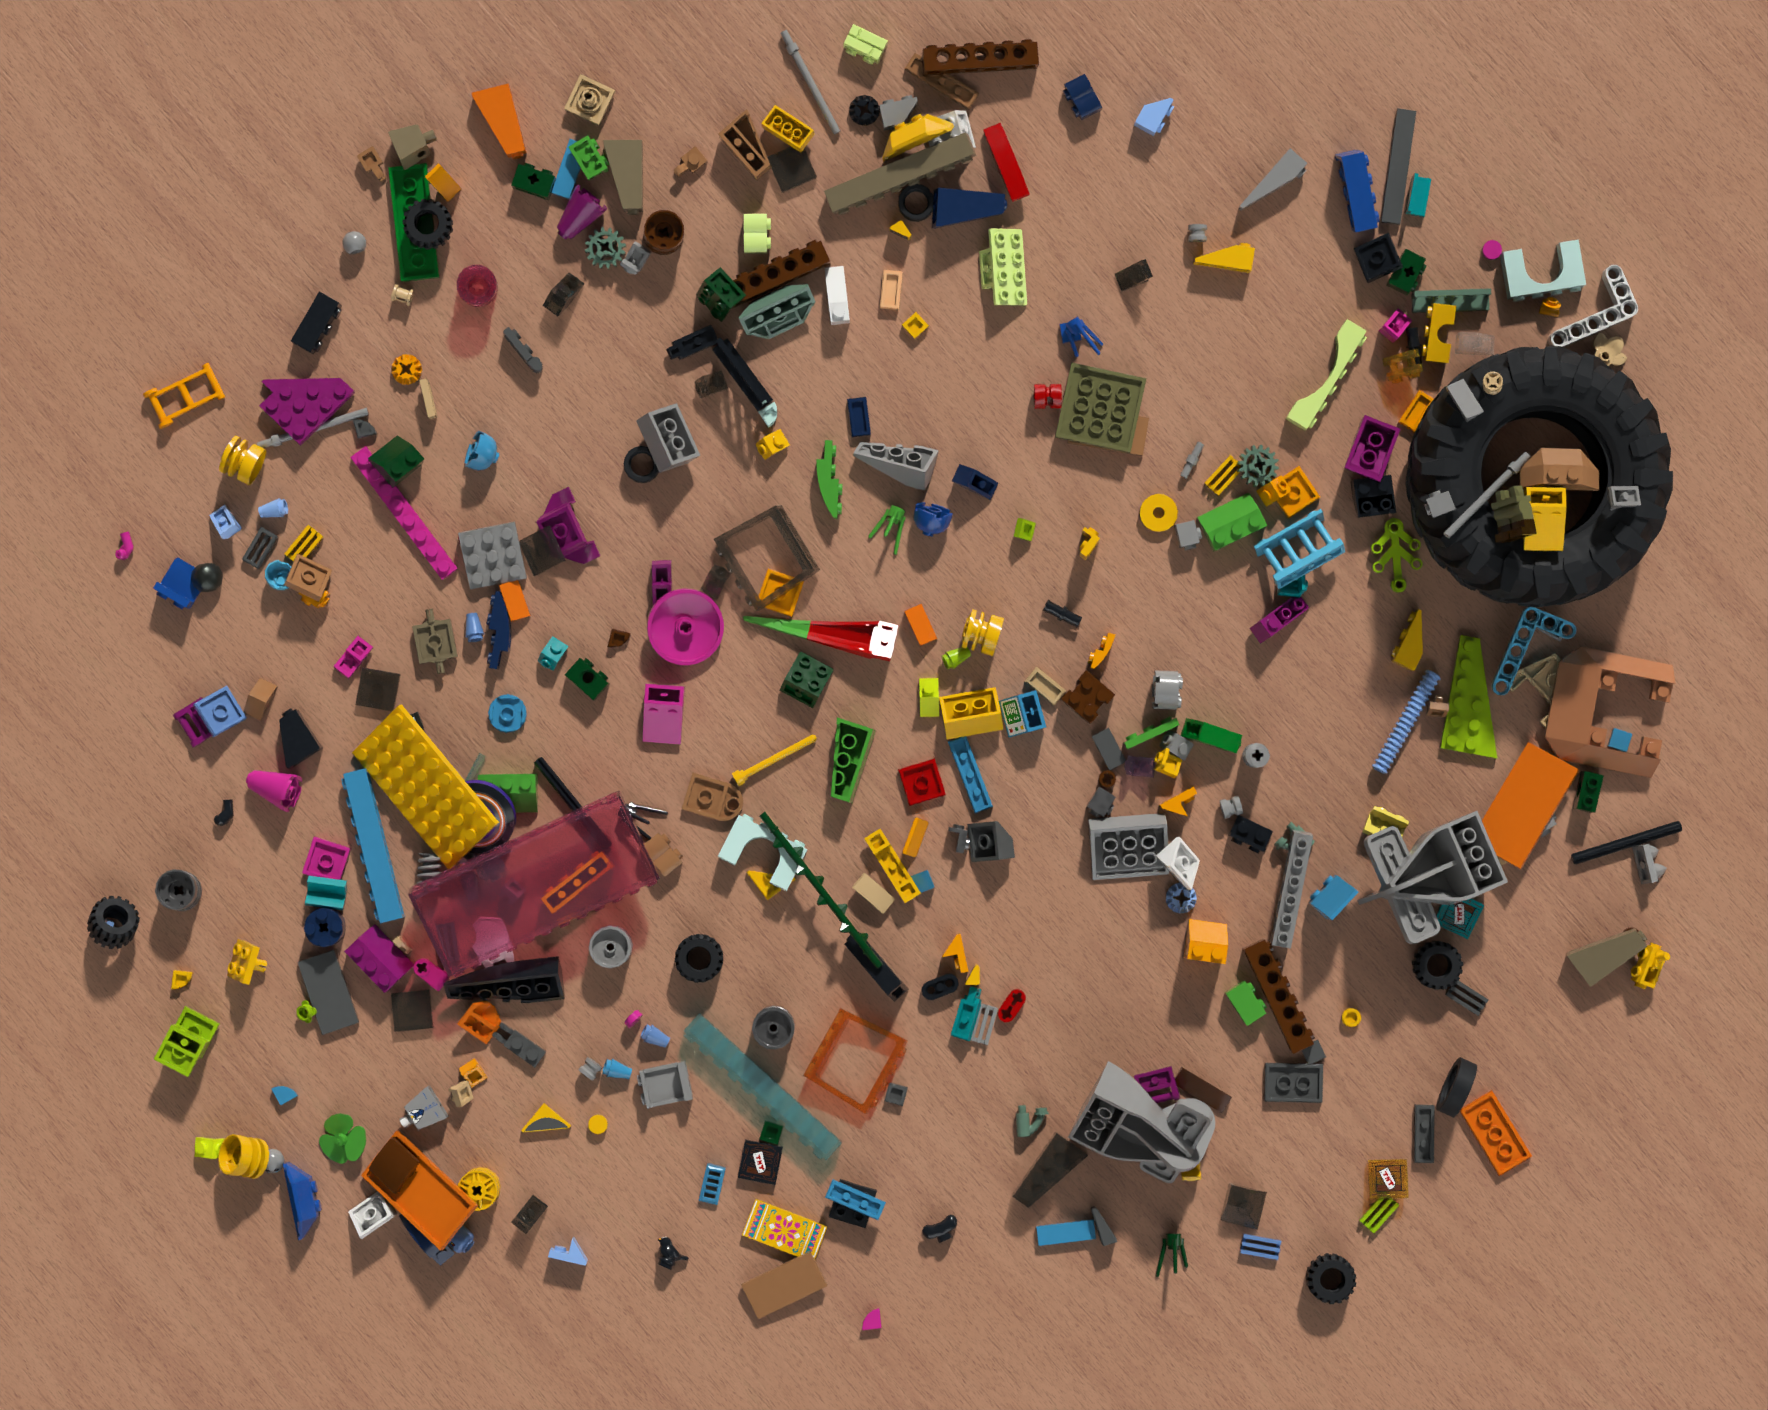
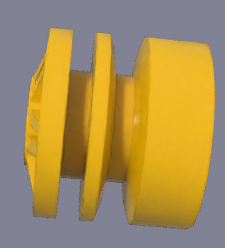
[219,436,267,485]
[962,609,1004,656]
[218,1134,269,1179]
[458,1167,501,1211]

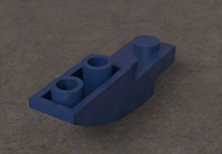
[487,591,511,670]

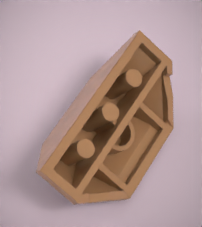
[1520,448,1599,491]

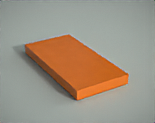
[1460,1090,1532,1176]

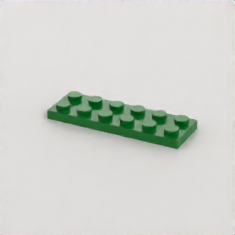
[388,163,440,282]

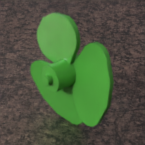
[319,1113,366,1164]

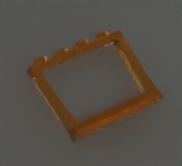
[803,1008,908,1114]

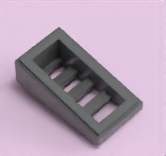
[1090,1206,1118,1246]

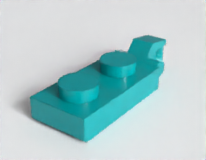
[951,986,982,1041]

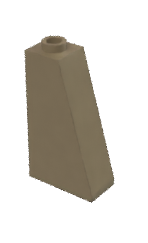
[603,140,643,215]
[1567,928,1648,987]

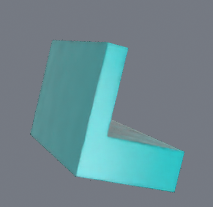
[1405,173,1431,218]
[305,876,347,910]

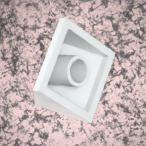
[1157,837,1200,890]
[348,1191,397,1239]

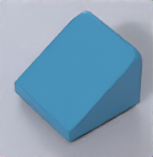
[911,870,935,893]

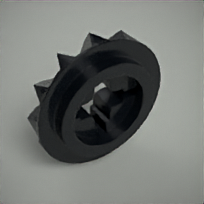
[849,95,880,126]

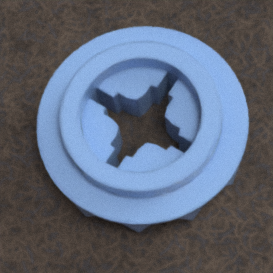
[1166,883,1197,913]

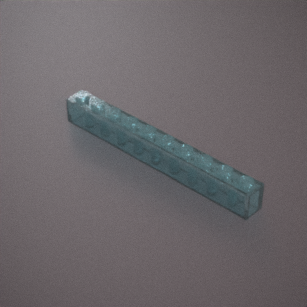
[684,1013,842,1160]

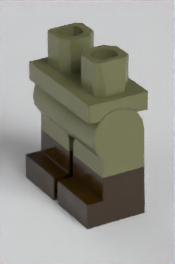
[1491,486,1537,543]

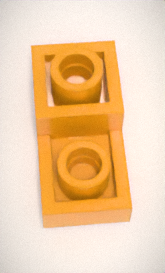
[1088,633,1116,669]

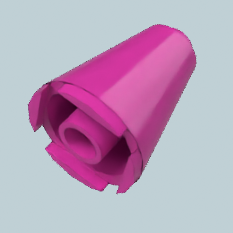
[246,770,302,812]

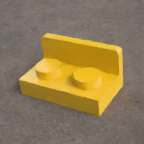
[1079,527,1100,560]

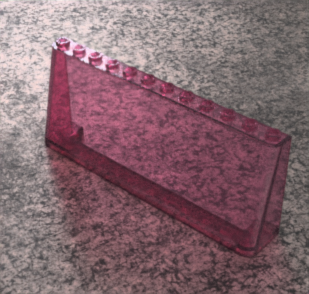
[408,791,660,977]

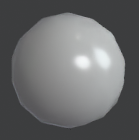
[342,231,367,254]
[265,1149,285,1173]

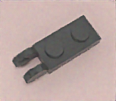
[503,327,543,374]
[492,1022,546,1068]

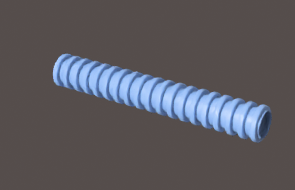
[1372,670,1441,774]

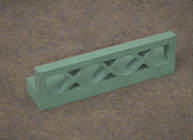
[1411,289,1491,313]

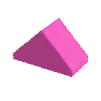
[1379,309,1412,343]

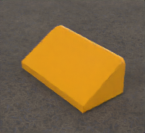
[902,817,928,857]

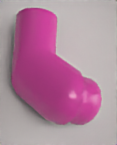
[115,532,134,560]

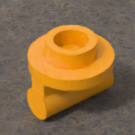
[1539,297,1561,317]

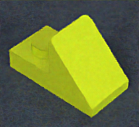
[919,678,939,717]

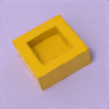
[902,312,929,339]

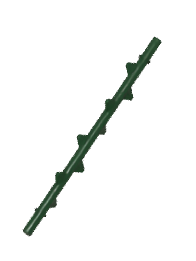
[759,812,883,969]

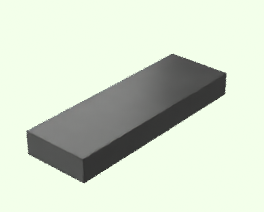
[1414,1104,1435,1163]

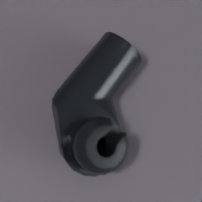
[214,799,234,826]

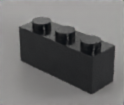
[291,291,342,354]

